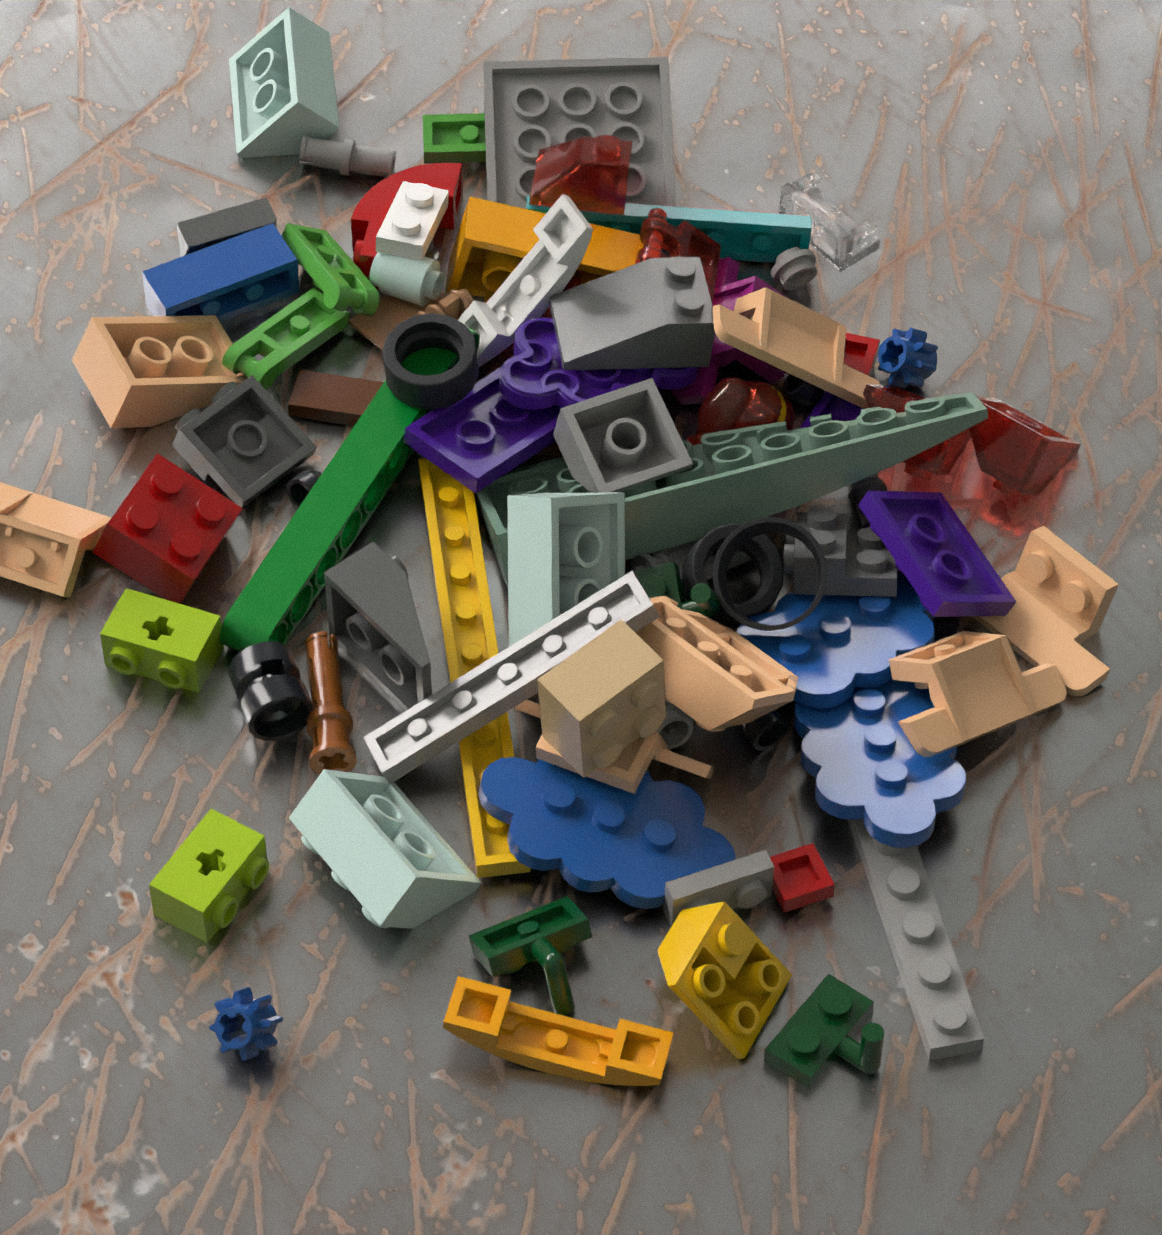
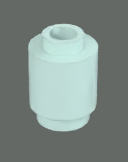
[369,252,445,306]

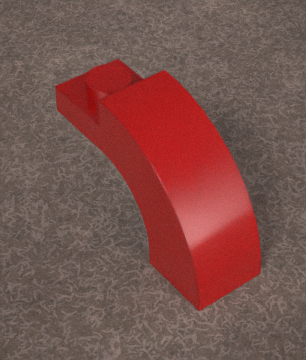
[351,163,463,290]

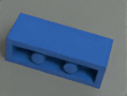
[142,223,300,323]

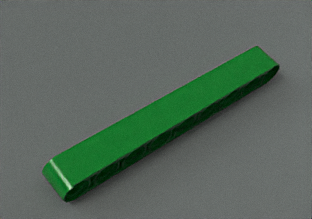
[220,328,480,652]

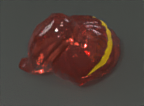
[686,378,795,445]

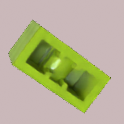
[100,588,224,693]
[149,808,269,943]

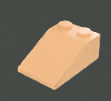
[72,315,248,428]

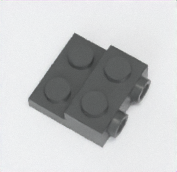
[172,375,317,508]
[784,508,897,597]

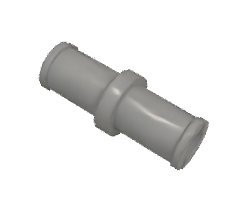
[299,135,396,178]

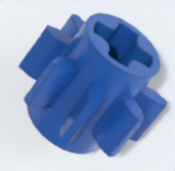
[878,327,938,388]
[209,987,283,1060]

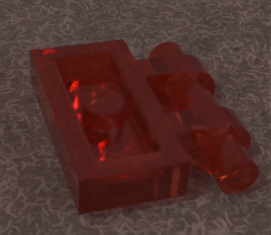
[635,208,721,303]

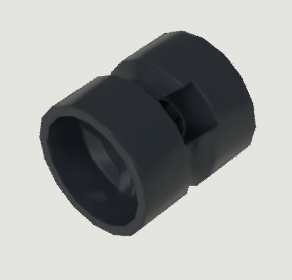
[228,641,313,741]

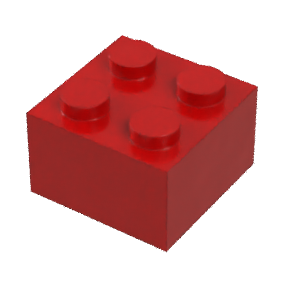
[92,453,243,604]

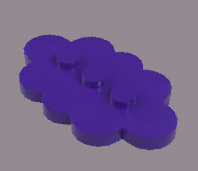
[499,318,700,410]

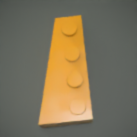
[445,197,655,303]

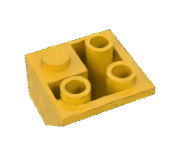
[657,901,792,1059]

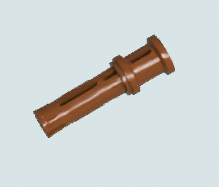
[305,631,357,775]

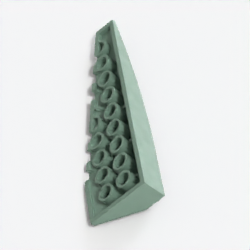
[474,392,988,587]

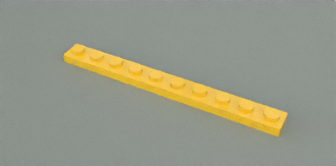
[418,458,531,878]

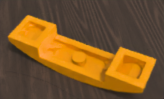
[443,976,674,1086]

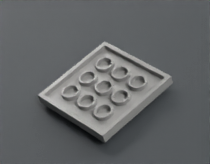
[483,57,676,209]

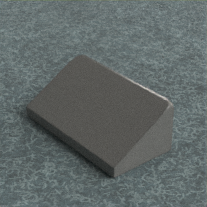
[177,197,277,257]

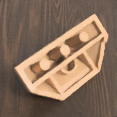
[635,596,798,731]

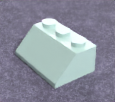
[229,7,339,159]
[507,492,625,646]
[289,769,482,929]

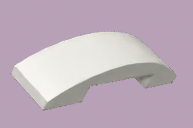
[458,194,593,368]

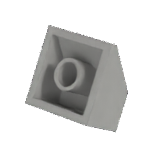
[553,378,693,493]

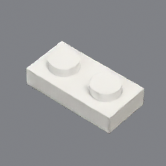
[376,181,449,261]

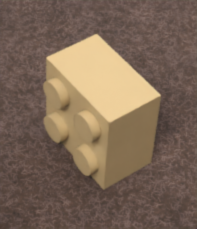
[537,619,666,778]

